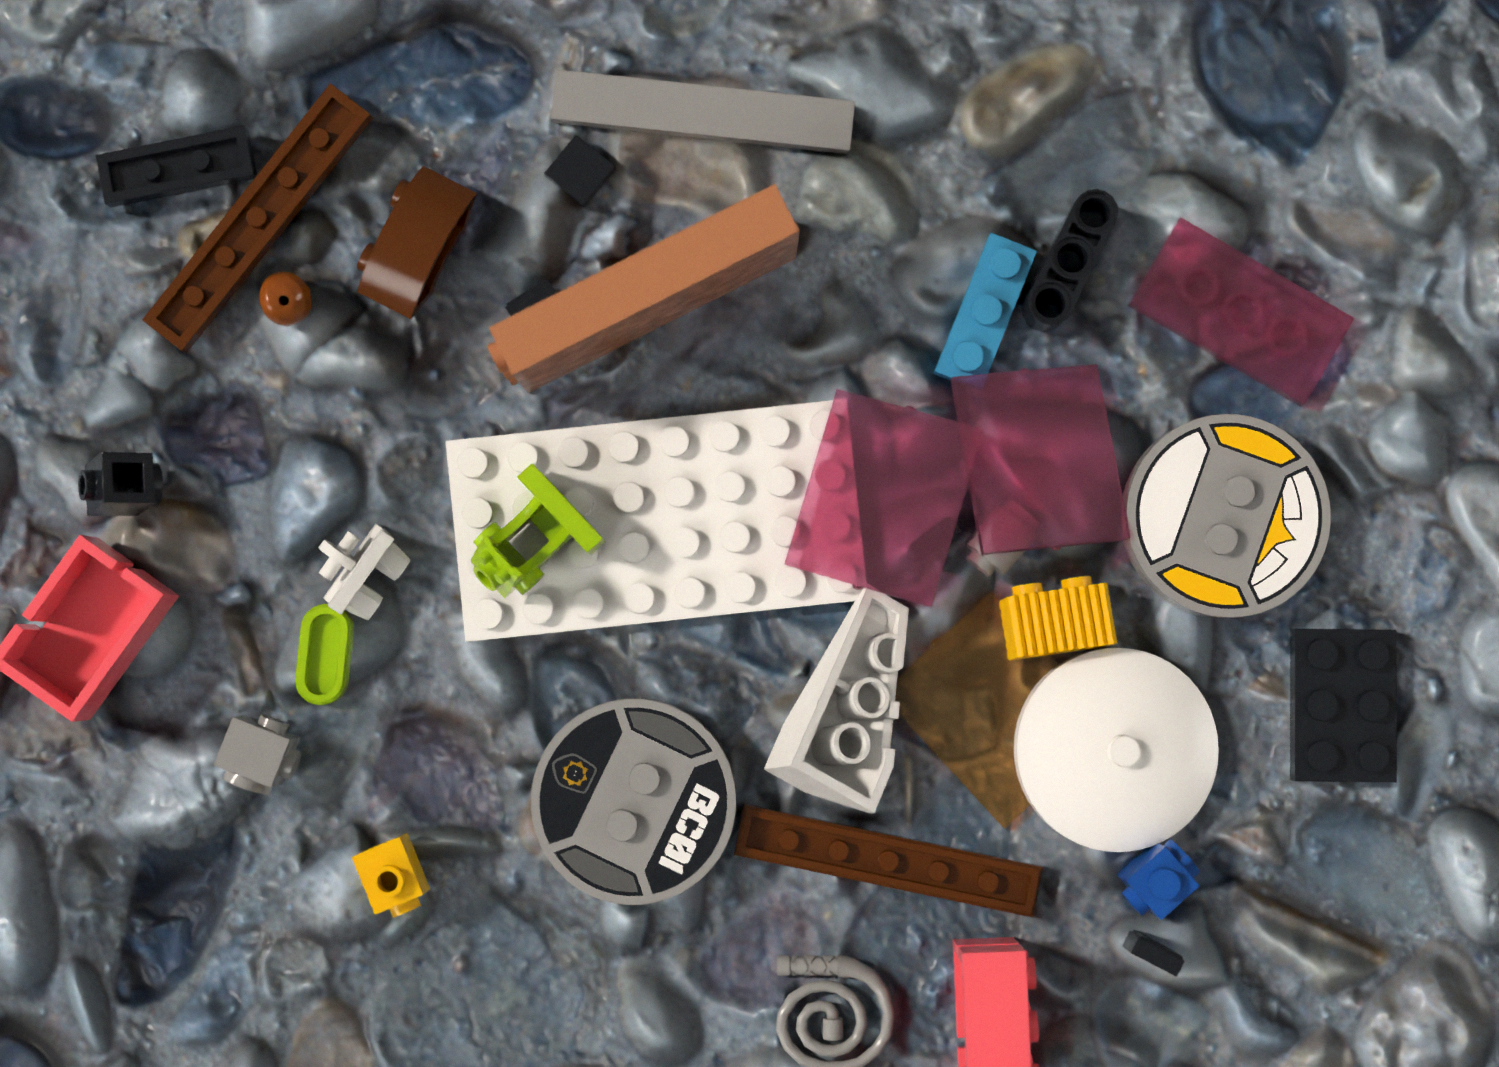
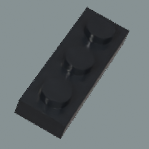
[96,126,257,208]

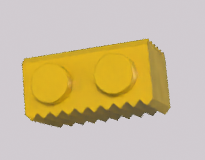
[999,576,1117,661]

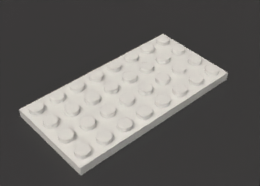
[446,399,867,642]

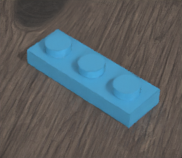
[933,232,1037,392]

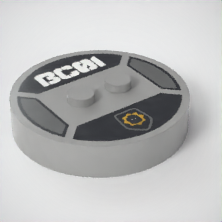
[531,698,736,905]

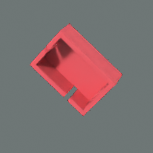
[0,535,179,722]
[953,937,1039,1067]

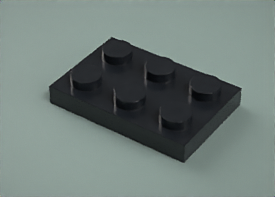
[1290,629,1397,783]

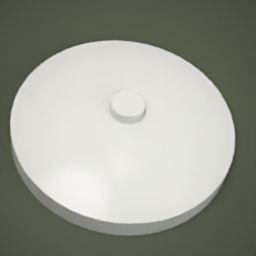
[1014,648,1219,852]

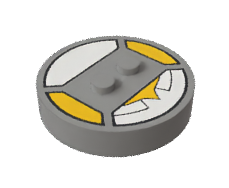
[1120,414,1331,618]

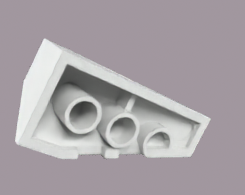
[764,584,909,813]

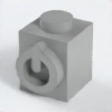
[214,714,302,796]

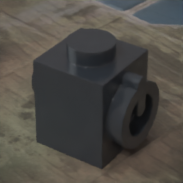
[78,452,163,516]

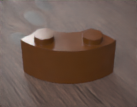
[357,166,477,319]

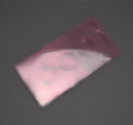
[1127,217,1355,406]

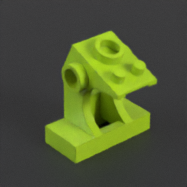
[470,463,606,598]

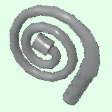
[776,954,895,1067]

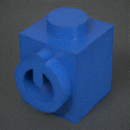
[1116,839,1200,920]

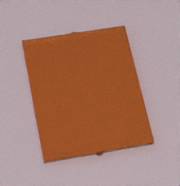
[895,591,1058,829]

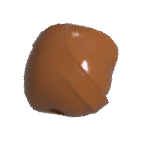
[259,272,311,327]

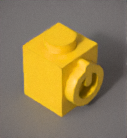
[352,833,430,918]

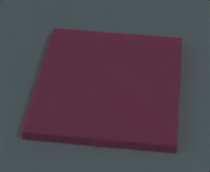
[950,364,1131,555]
[784,389,984,608]

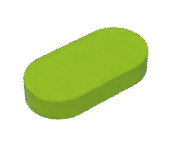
[295,604,354,705]

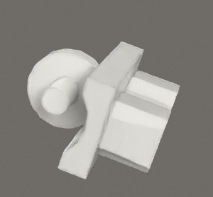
[318,524,410,620]

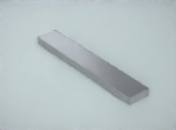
[551,69,855,154]

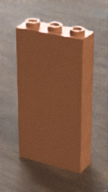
[487,184,799,393]

